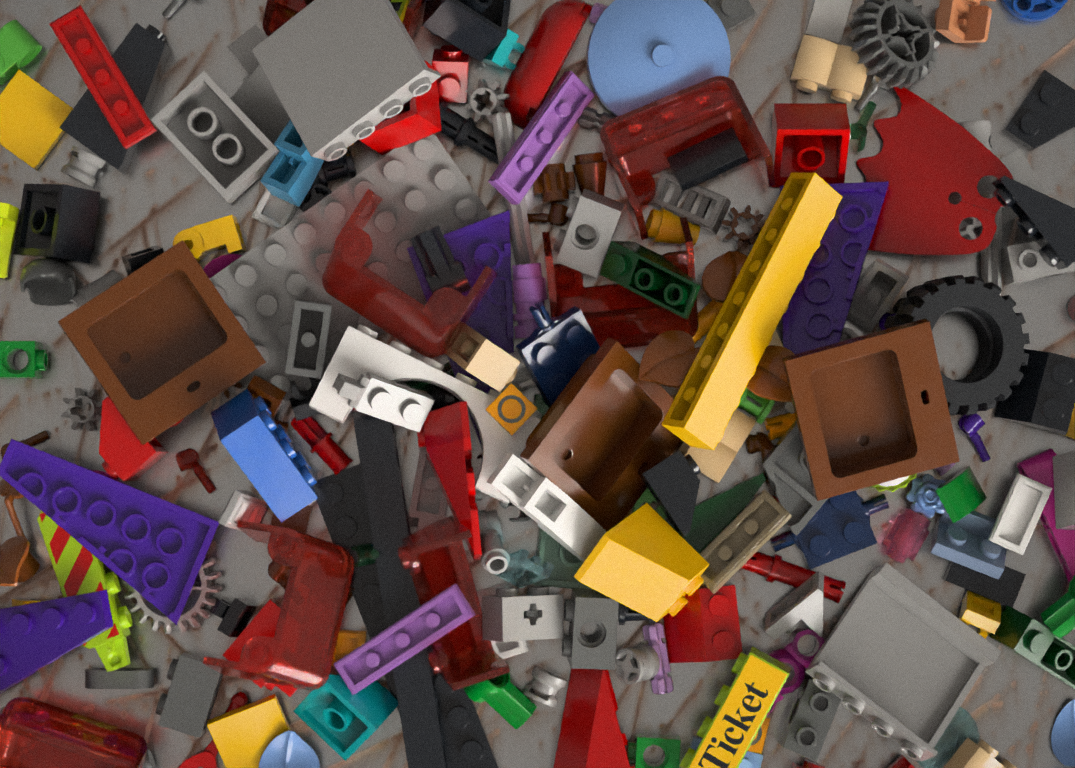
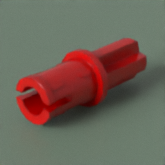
[291,416,353,476]

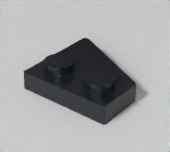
[1002,70,1075,151]

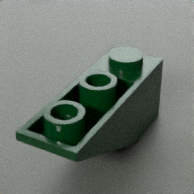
[599,241,701,319]
[989,605,1075,690]

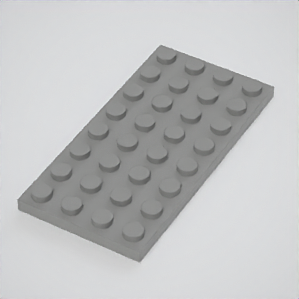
[210,134,492,406]

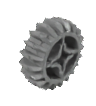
[123,558,223,634]

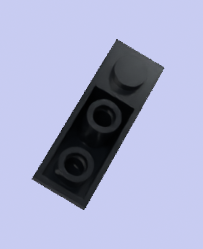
[992,176,1075,270]

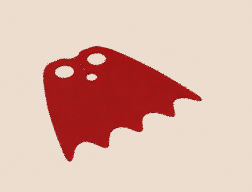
[856,87,1014,255]

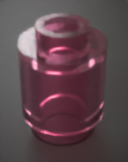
[881,508,931,564]

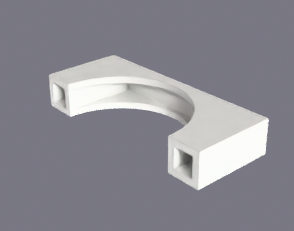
[309,324,543,504]

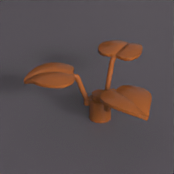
[638,251,794,402]
[0,454,52,586]

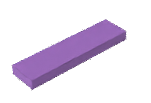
[488,71,595,205]
[333,584,476,695]

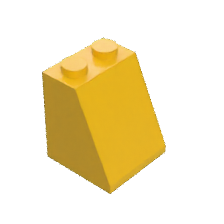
[574,503,710,622]

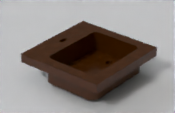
[57,240,266,446]
[782,318,960,501]
[520,337,681,532]

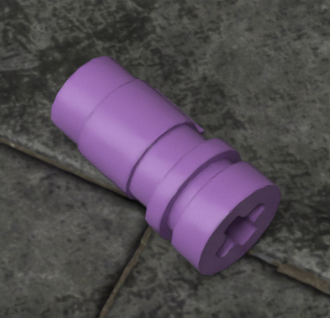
[512,263,549,339]

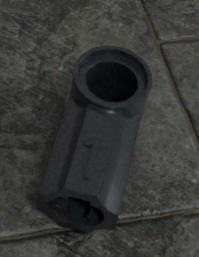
[410,225,471,305]

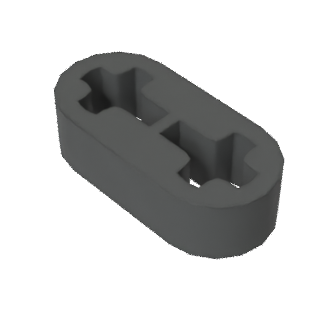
[85,668,154,689]

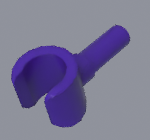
[958,413,991,462]

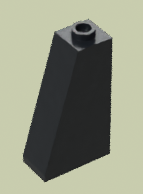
[59,23,171,174]

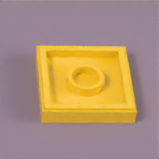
[0,70,73,170]
[207,694,291,768]

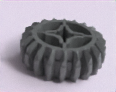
[848,0,940,89]

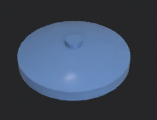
[586,0,731,130]

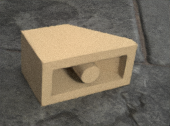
[445,323,520,392]

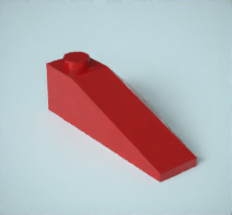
[417,401,482,561]

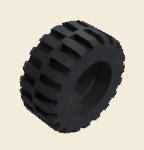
[884,275,1030,415]

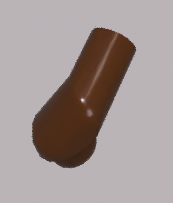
[745,431,774,483]

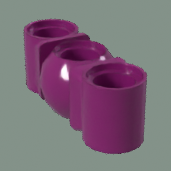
[767,627,824,715]

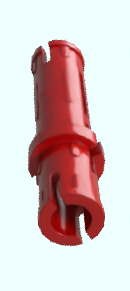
[741,551,846,603]

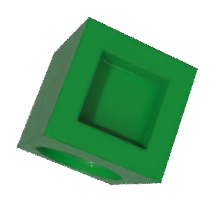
[0,341,48,379]
[627,733,681,768]

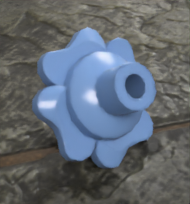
[906,474,946,518]

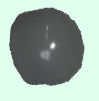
[20,257,76,306]

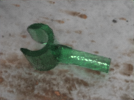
[849,101,877,151]
[351,543,379,568]

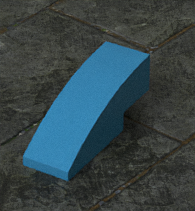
[260,119,324,207]

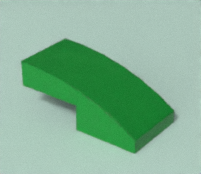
[936,466,987,523]

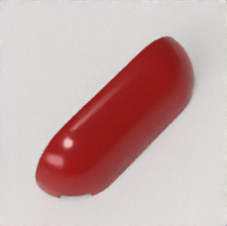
[503,0,593,130]

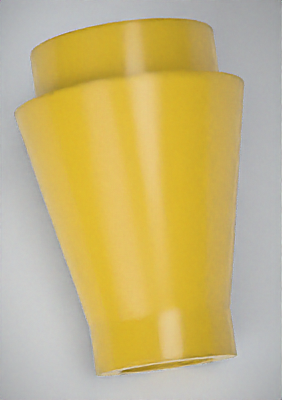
[644,207,700,247]

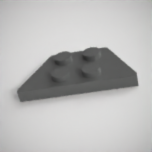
[761,421,828,536]

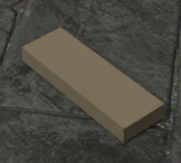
[700,489,792,594]

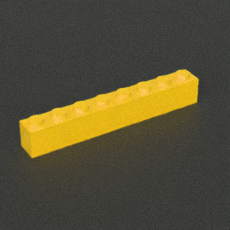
[661,173,842,450]

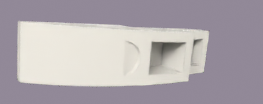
[486,453,606,563]

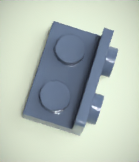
[930,509,1007,580]

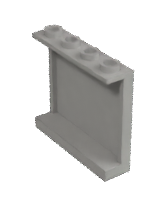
[252,0,441,162]
[805,563,1001,761]

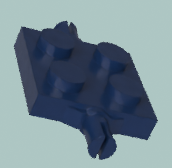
[515,302,600,407]
[769,490,889,570]

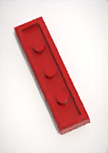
[49,5,157,149]

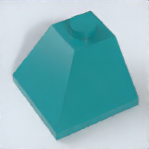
[293,674,398,761]

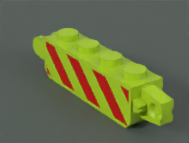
[37,510,133,672]

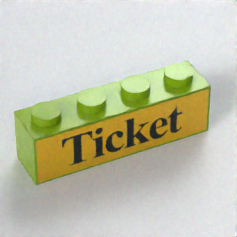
[679,646,791,768]

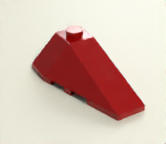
[554,668,634,768]

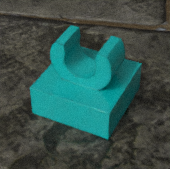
[482,28,525,70]

